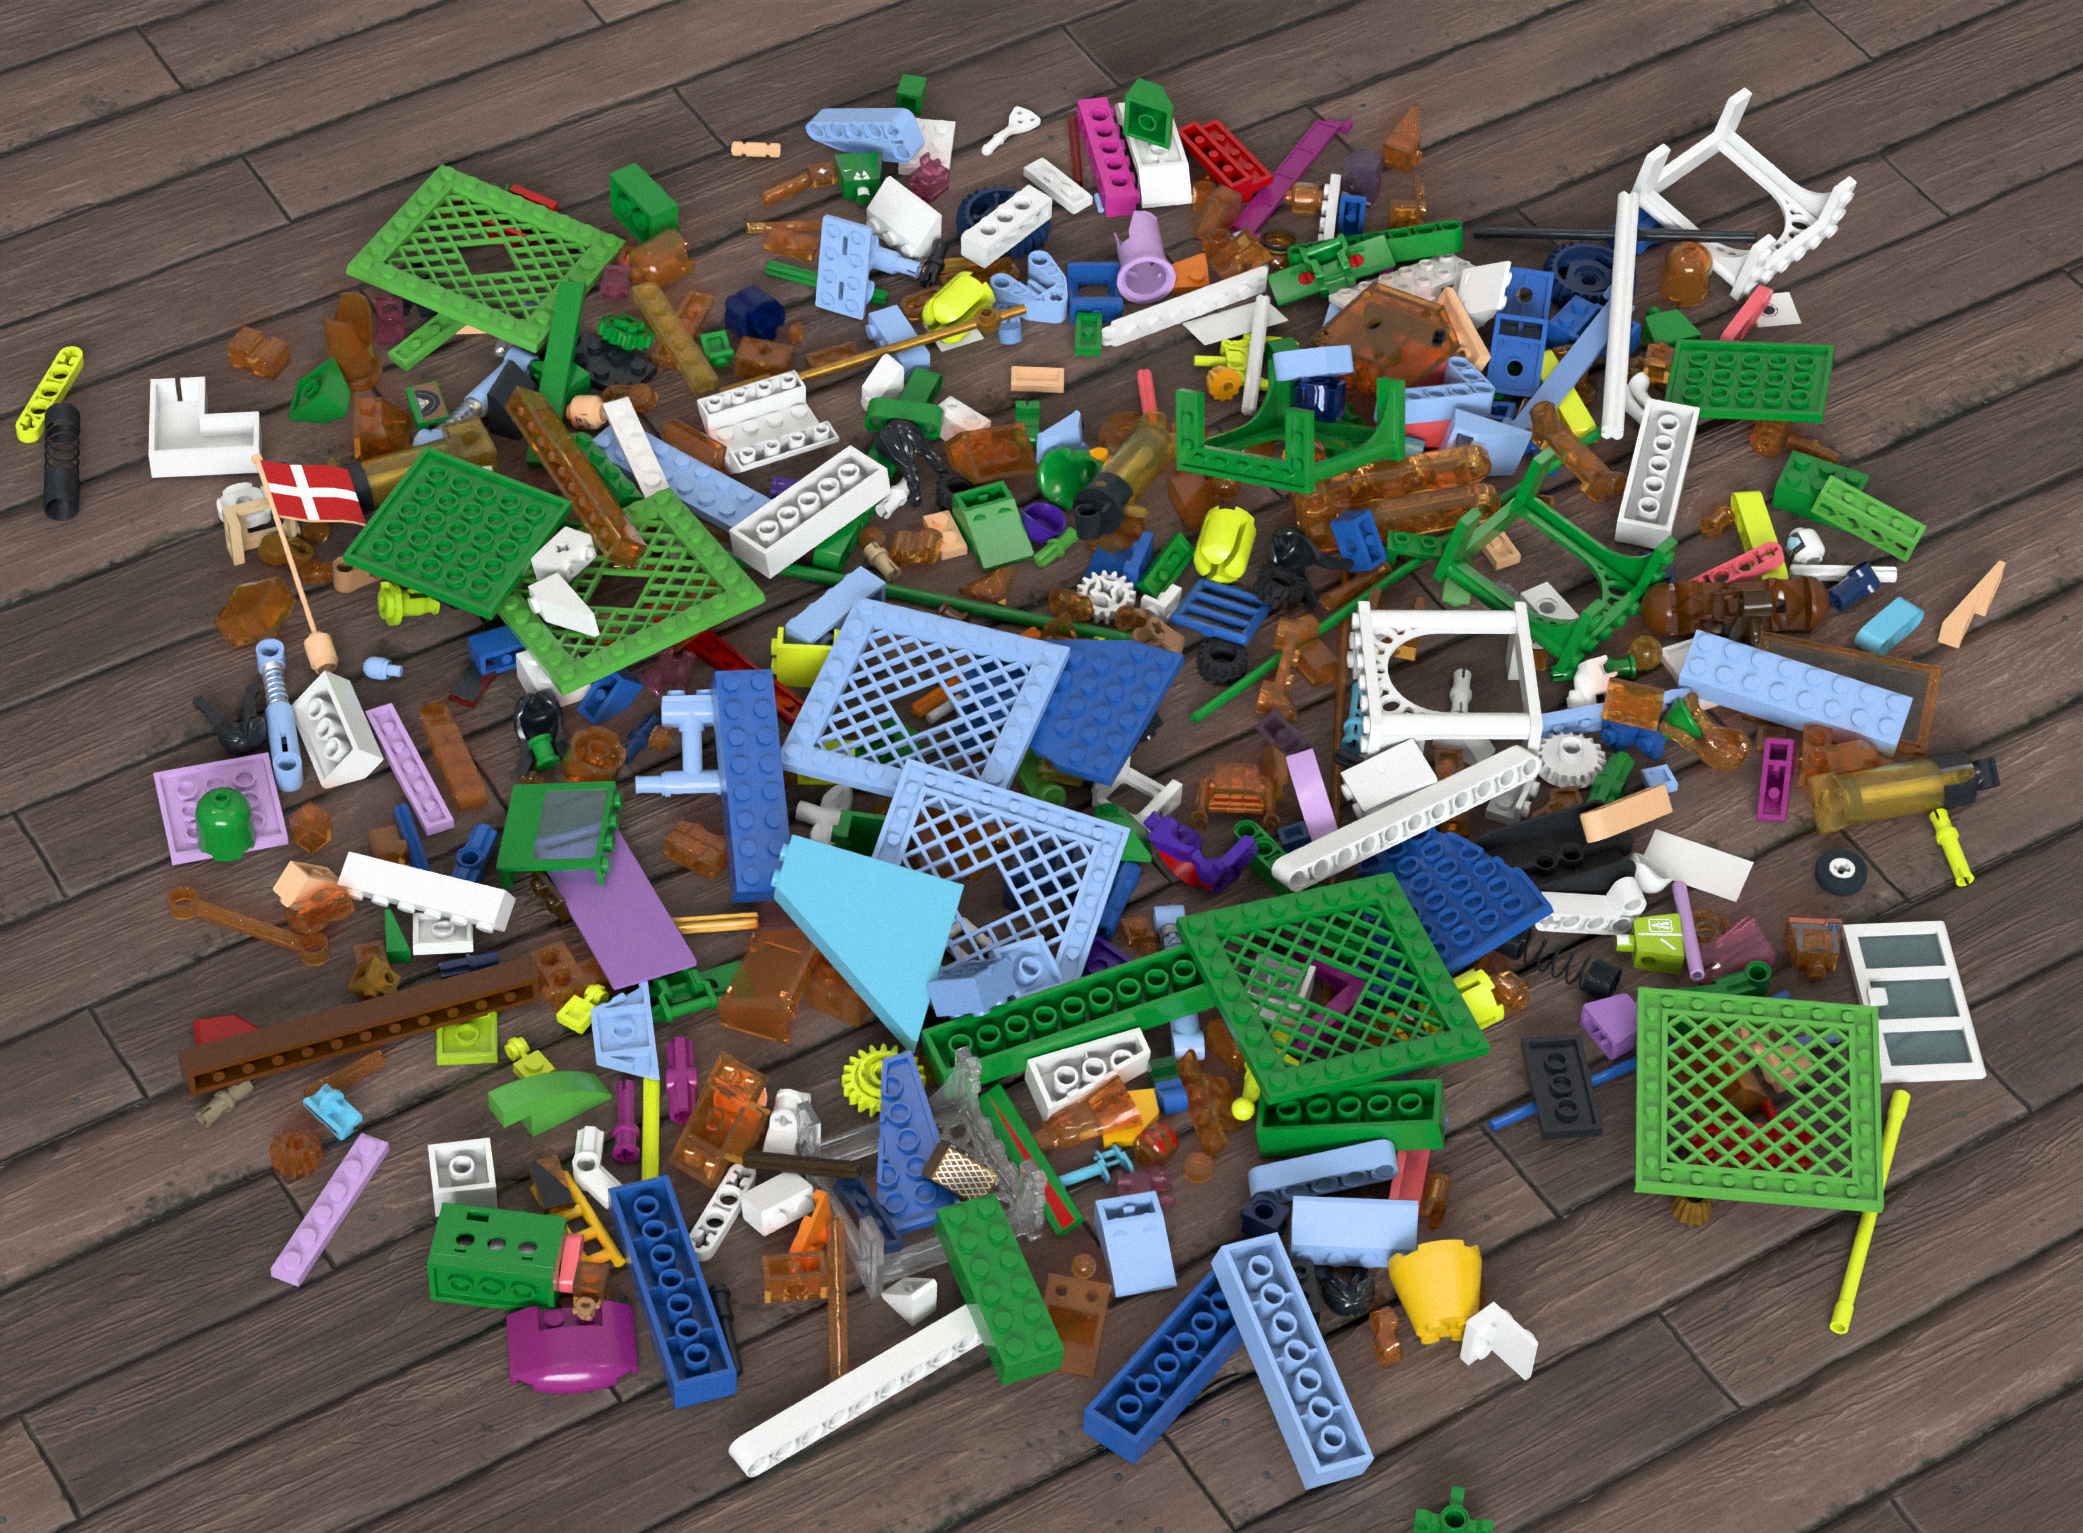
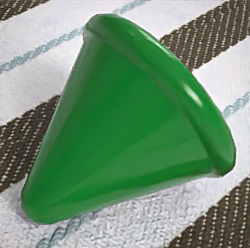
[1656,697,1702,740]

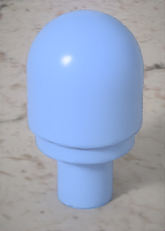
[363,656,403,680]

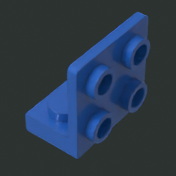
[1085,531,1154,593]

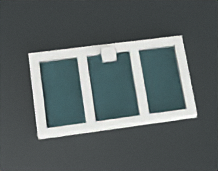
[1841,921,1986,1083]

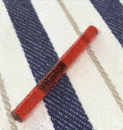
[1067,115,1083,187]

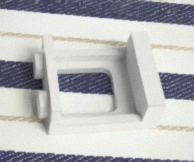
[1091,756,1183,833]

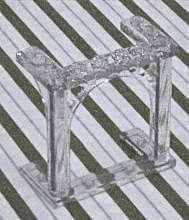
[797,1046,1047,1299]

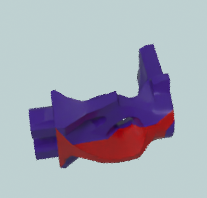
[1143,811,1260,895]

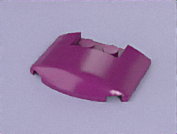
[506,1300,638,1394]

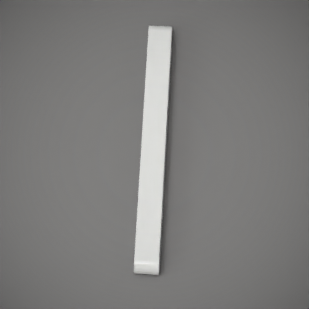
[1271,745,1542,892]
[728,1304,983,1477]

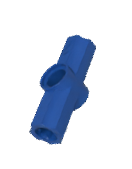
[451,823,498,883]

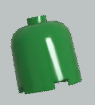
[195,787,257,862]

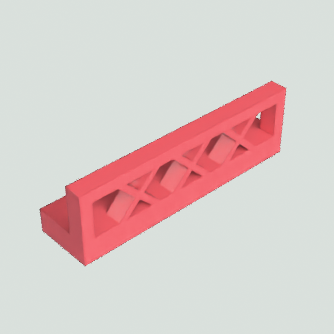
[1389,1149,1430,1215]

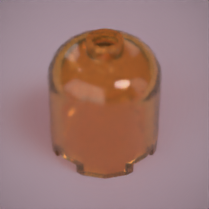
[629,228,695,291]
[1658,241,1713,307]

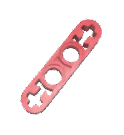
[1719,285,1773,341]
[1689,542,1784,584]

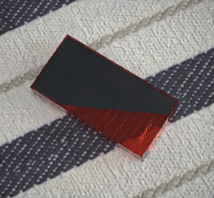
[448,660,499,709]

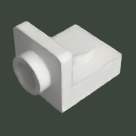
[1140,584,1182,624]

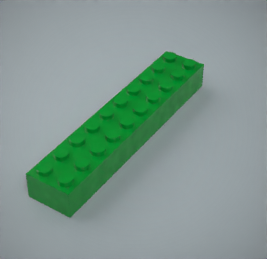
[921,943,1217,1097]

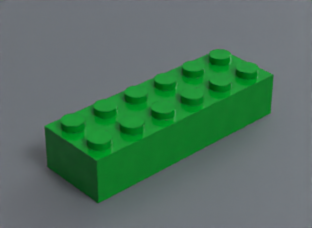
[1256,1079,1447,1157]
[934,1193,1065,1386]

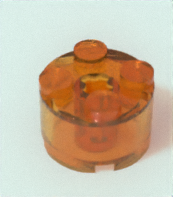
[562,726,627,795]

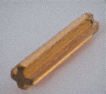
[303,1050,386,1098]

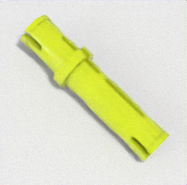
[1929,808,1974,886]

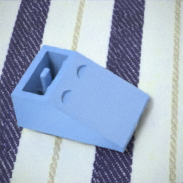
[1437,409,1532,476]
[1094,1191,1177,1297]

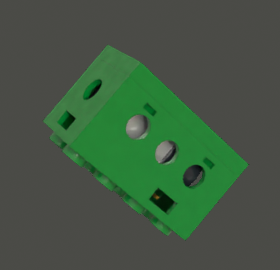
[427,1202,568,1311]

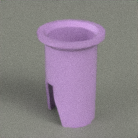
[1113,210,1176,304]

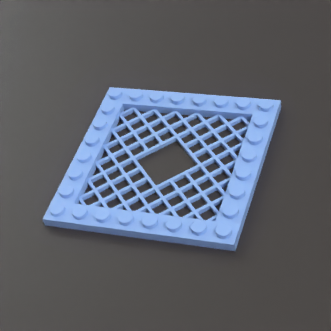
[781,596,1070,823]
[832,758,1130,1014]

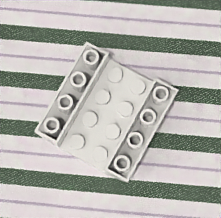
[697,370,839,474]

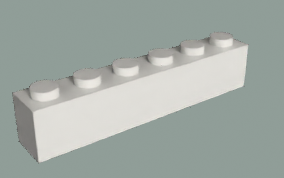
[337,852,516,933]

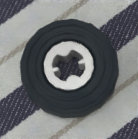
[1815,849,1867,896]

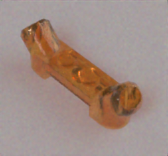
[1529,401,1627,502]
[1255,613,1320,728]

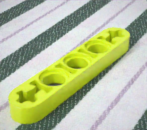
[15,346,84,443]

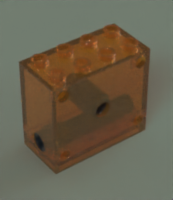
[1310,281,1461,397]

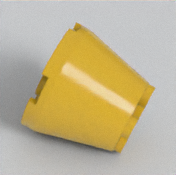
[1387,1240,1482,1344]

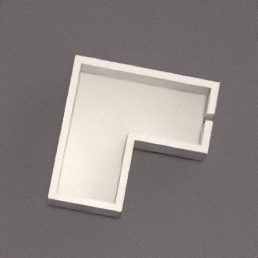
[149,377,262,478]

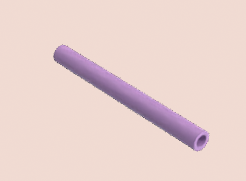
[1672,881,1705,981]

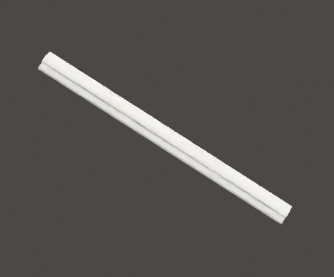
[1601,191,1639,440]

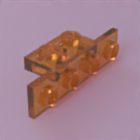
[1177,1049,1244,1162]

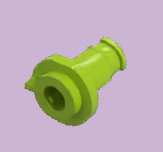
[378,581,440,626]

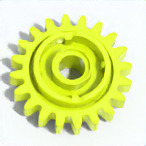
[842,1044,926,1117]

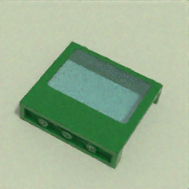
[496,781,624,888]

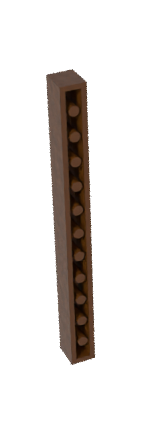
[178,957,540,1096]

